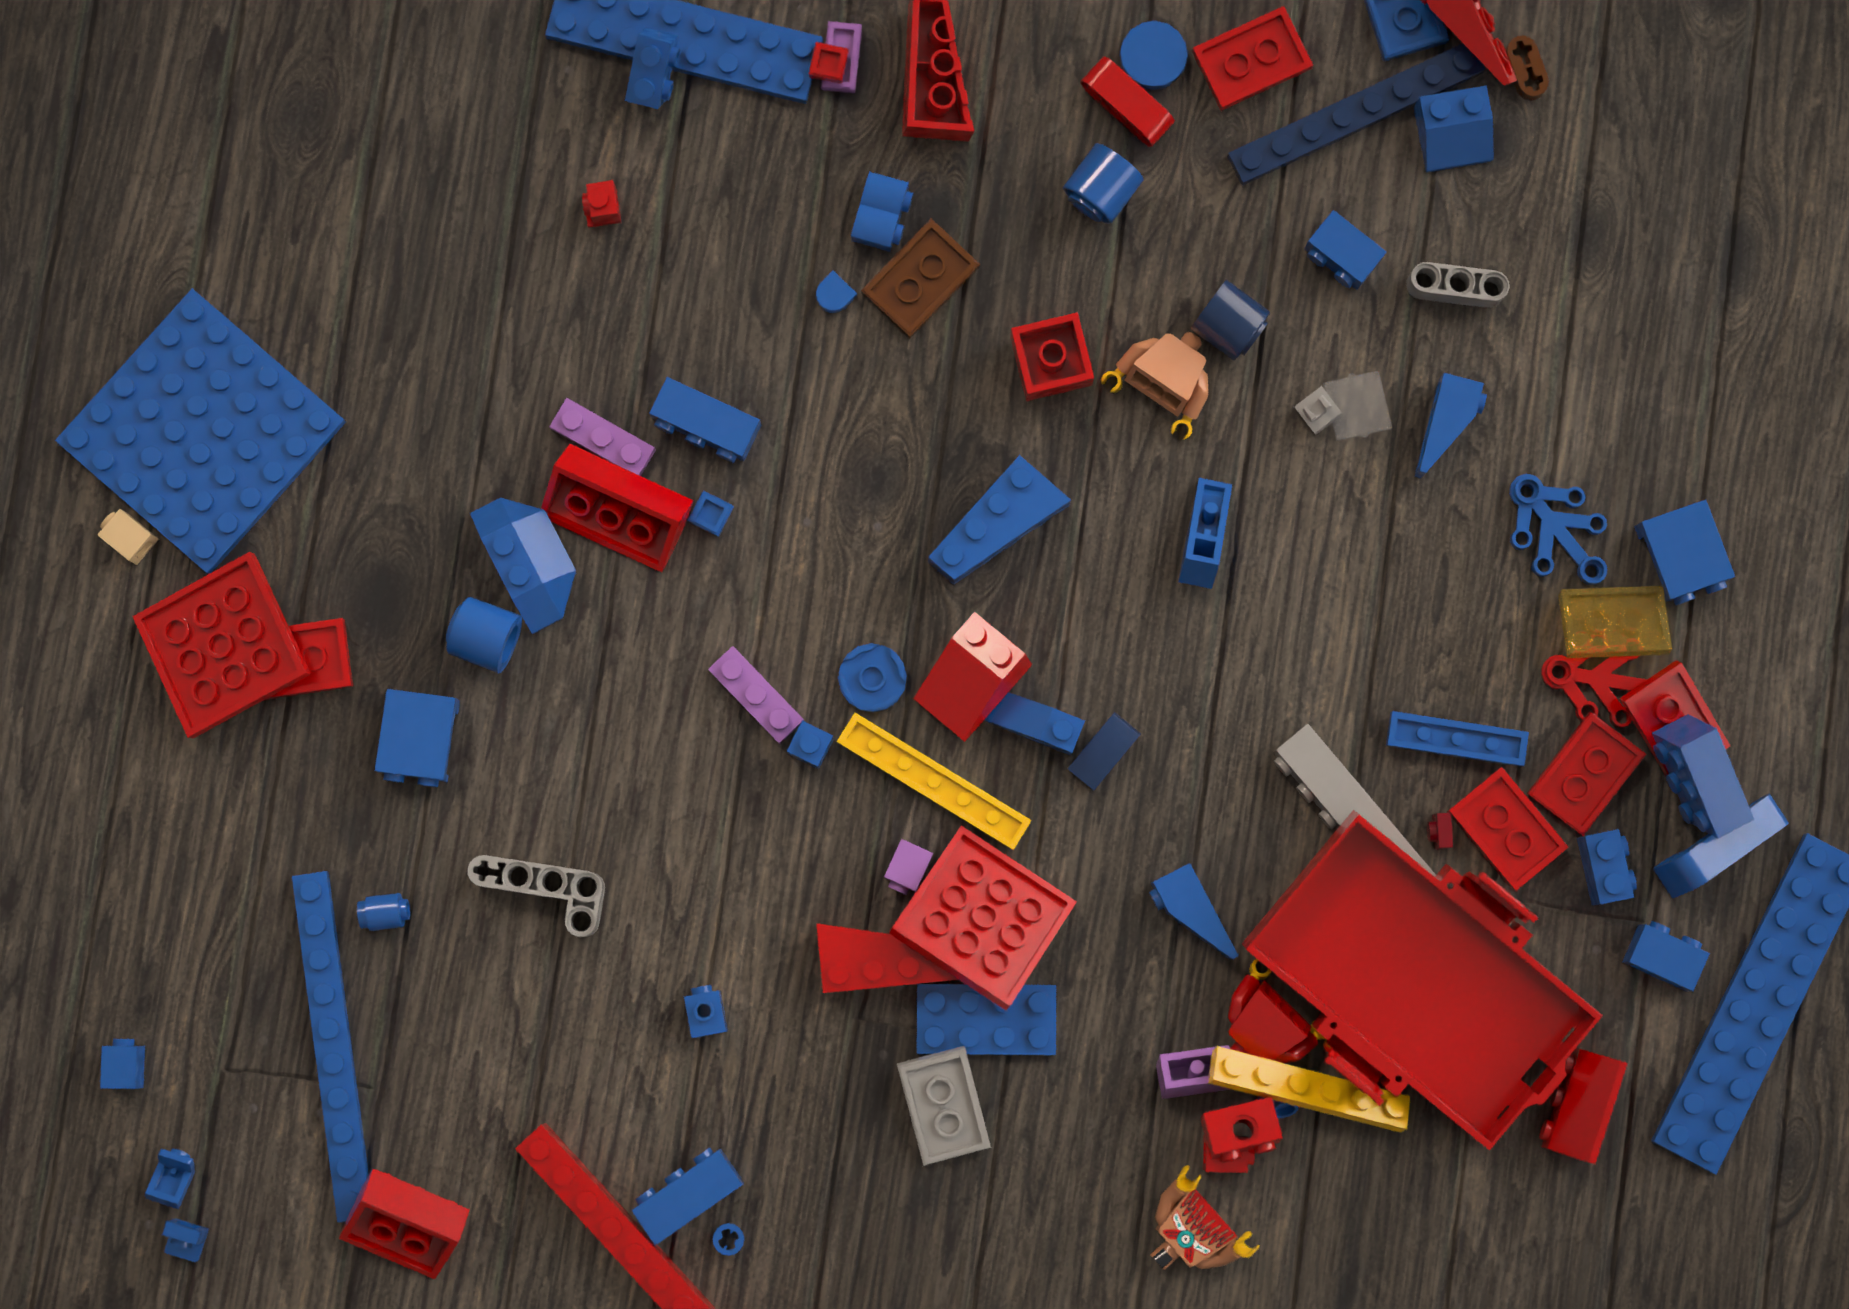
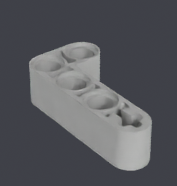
[468,855,605,937]

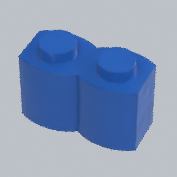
[851,172,913,252]

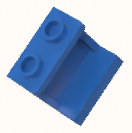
[1635,500,1735,606]
[375,689,460,787]

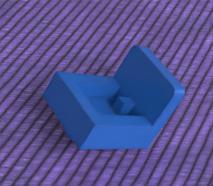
[145,1149,195,1209]

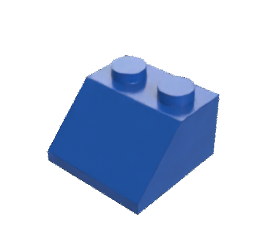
[1414,86,1493,173]

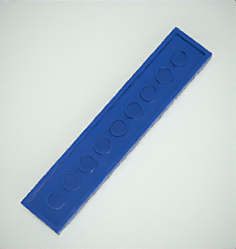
[1651,833,1849,1175]

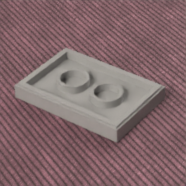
[897,1046,991,1165]

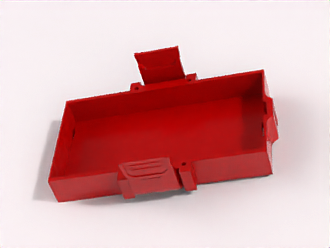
[1242,810,1603,1151]

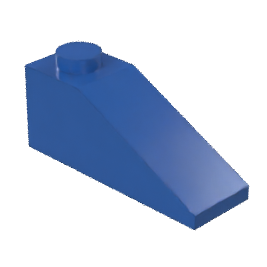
[1414,373,1487,478]
[1178,478,1232,589]
[984,692,1085,756]
[1149,863,1238,960]

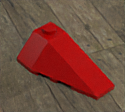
[1421,0,1517,86]

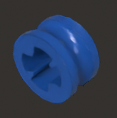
[713,1223,744,1256]

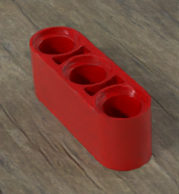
[1080,56,1175,147]

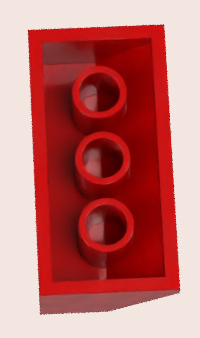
[541,444,694,572]

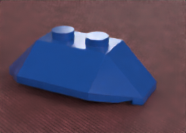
[470,498,576,634]

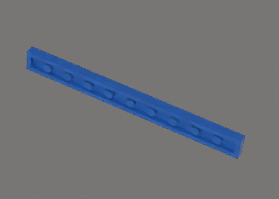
[292,871,369,1223]

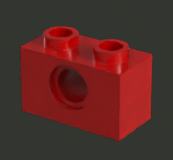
[1200,1097,1283,1163]

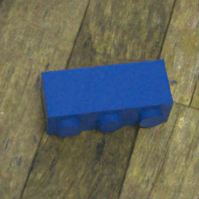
[649,377,762,463]
[631,1148,744,1245]

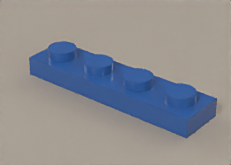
[1386,711,1529,767]

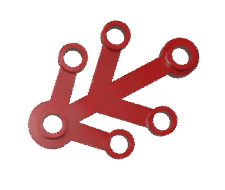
[1541,634,1647,728]

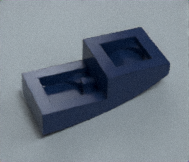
[1067,712,1141,791]

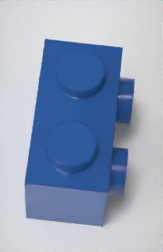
[625,28,680,109]
[1577,829,1637,906]

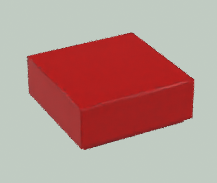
[809,42,849,84]

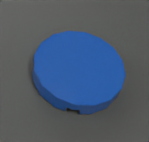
[1120,21,1188,90]
[838,643,907,713]

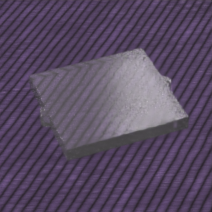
[1323,371,1392,441]

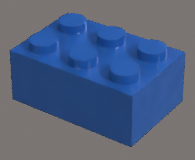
[1652,714,1754,839]

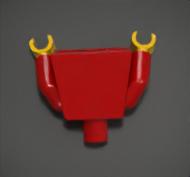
[1228,958,1326,1064]

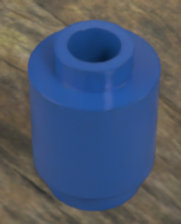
[357,893,410,931]

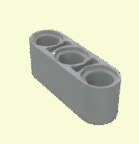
[1406,262,1510,308]

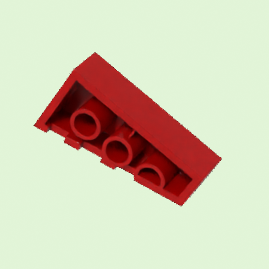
[902,0,975,142]
[816,923,959,993]

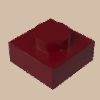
[1427,813,1453,849]

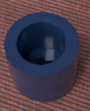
[1190,280,1270,360]

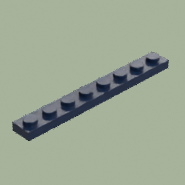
[1227,44,1485,186]

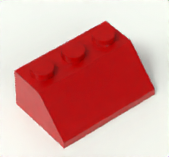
[1539,1048,1628,1164]
[339,1168,470,1279]

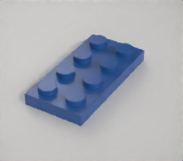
[917,984,1056,1055]

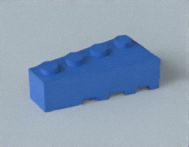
[928,455,1071,585]

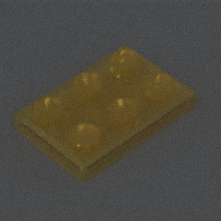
[1558,586,1672,658]

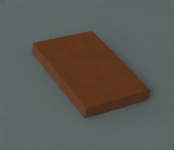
[861,219,980,338]

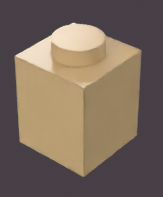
[98,509,159,565]

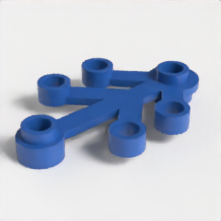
[1509,474,1608,585]

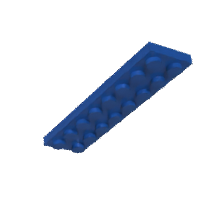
[545,0,823,104]

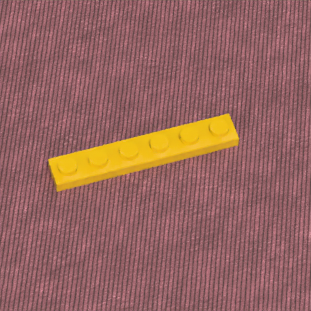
[837,713,1032,850]
[1208,1046,1410,1133]

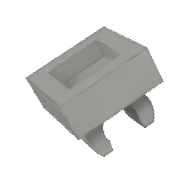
[1294,386,1343,435]

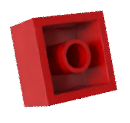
[1010,312,1094,401]

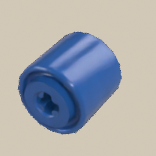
[1063,143,1144,224]
[446,597,522,673]

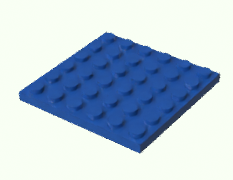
[55,288,346,574]

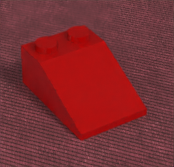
[913,612,1032,742]

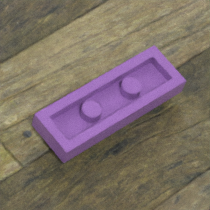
[549,398,656,476]
[708,646,804,744]

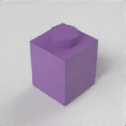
[884,839,933,895]

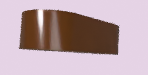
[1505,35,1549,101]

